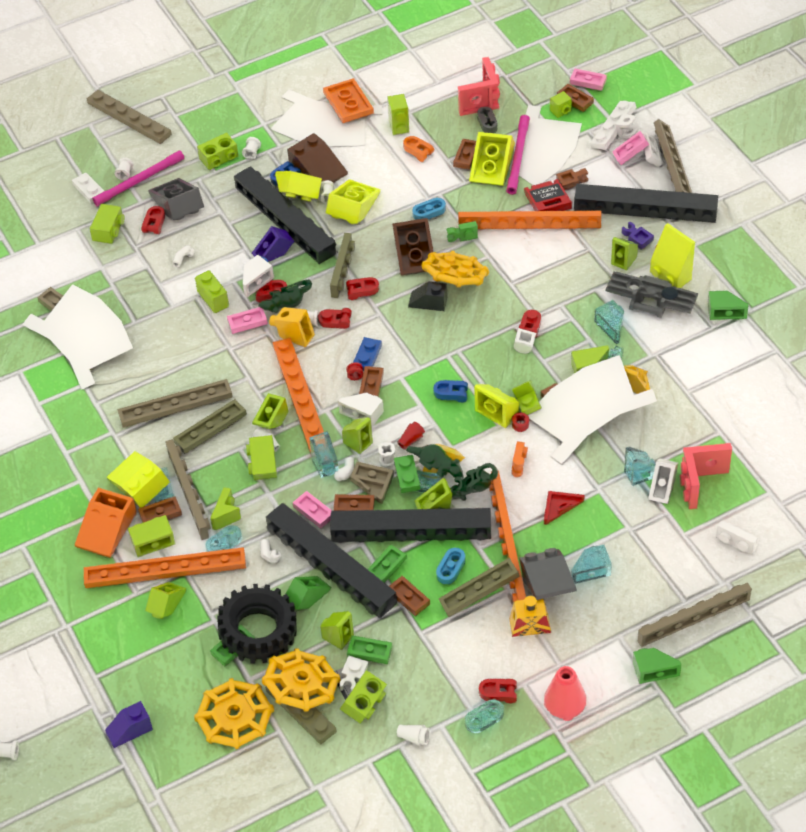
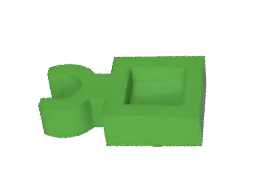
[446,221,478,242]

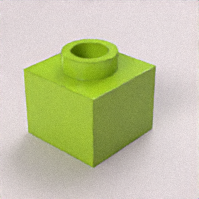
[550,91,572,118]

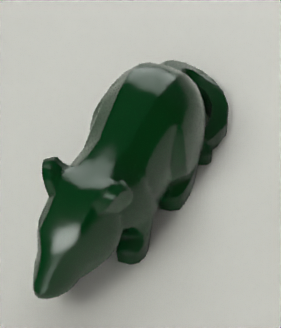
[258,279,312,313]
[406,444,464,478]
[450,463,498,501]

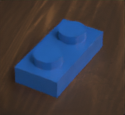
[353,337,382,371]

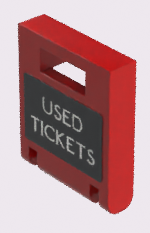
[524,179,572,211]

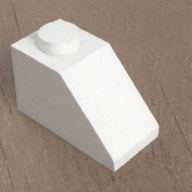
[243,255,274,297]
[338,393,384,427]
[648,458,678,504]

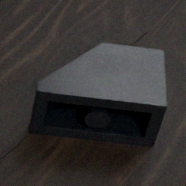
[408,281,448,311]

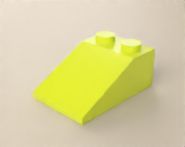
[469,132,515,186]
[326,179,381,224]
[650,223,695,288]
[107,451,170,508]

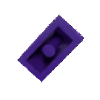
[252,226,294,262]
[105,701,153,748]

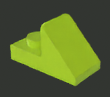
[512,380,542,415]
[414,478,452,509]
[210,487,241,530]

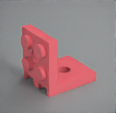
[458,57,500,116]
[680,443,732,509]

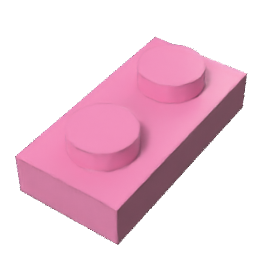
[570,68,607,91]
[612,131,649,165]
[227,307,268,334]
[293,491,332,529]

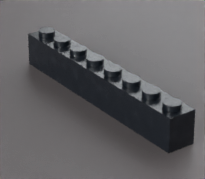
[234,166,336,265]
[574,184,719,223]
[266,503,397,618]
[330,508,491,543]

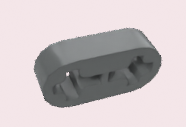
[477,107,498,134]

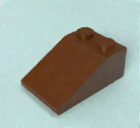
[287,133,348,183]
[392,218,433,276]

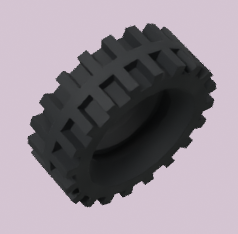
[217,584,297,664]

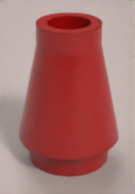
[397,421,425,450]

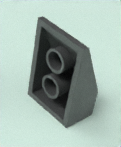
[148,178,204,220]
[519,548,577,600]

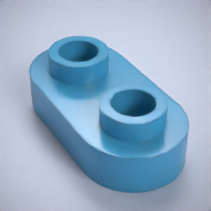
[412,198,446,220]
[436,548,465,584]

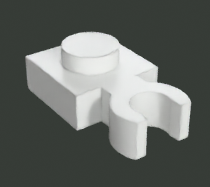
[340,656,368,693]

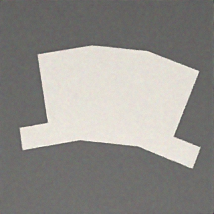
[271,89,382,147]
[509,105,582,185]
[22,284,133,390]
[528,355,657,464]

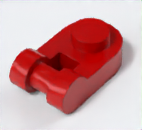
[141,206,165,235]
[346,277,379,300]
[255,280,287,303]
[318,308,352,329]
[519,310,541,338]
[479,679,517,704]

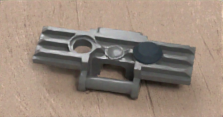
[605,271,698,318]

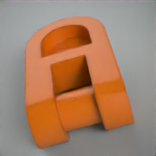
[403,136,435,162]
[511,441,528,477]

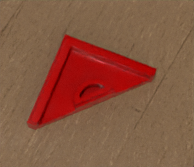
[544,491,585,525]

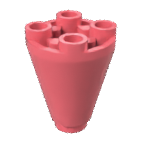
[544,666,586,721]

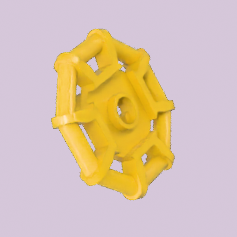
[421,250,489,288]
[262,648,341,712]
[194,678,274,749]

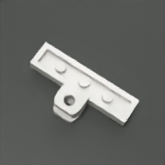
[590,101,639,150]

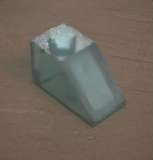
[594,300,624,344]
[309,431,339,478]
[624,447,656,486]
[571,545,612,584]

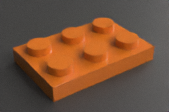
[323,78,374,123]

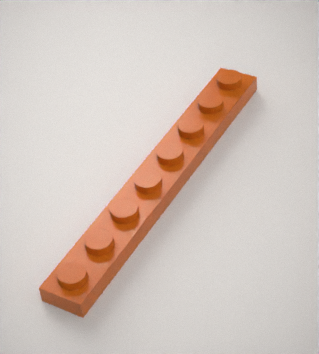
[458,211,601,229]
[272,338,330,458]
[489,470,526,604]
[84,547,246,588]

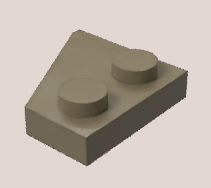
[350,462,394,504]

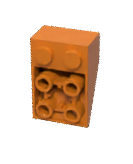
[75,487,137,558]

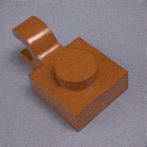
[556,168,589,190]

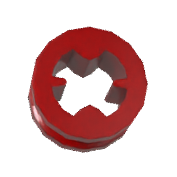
[346,362,364,381]
[512,412,529,432]

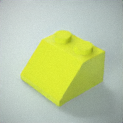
[275,171,322,202]
[474,384,519,428]

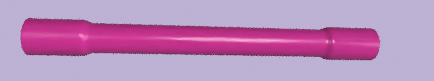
[506,115,530,195]
[92,150,185,207]

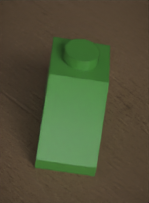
[708,291,749,320]
[286,576,332,610]
[633,648,681,684]

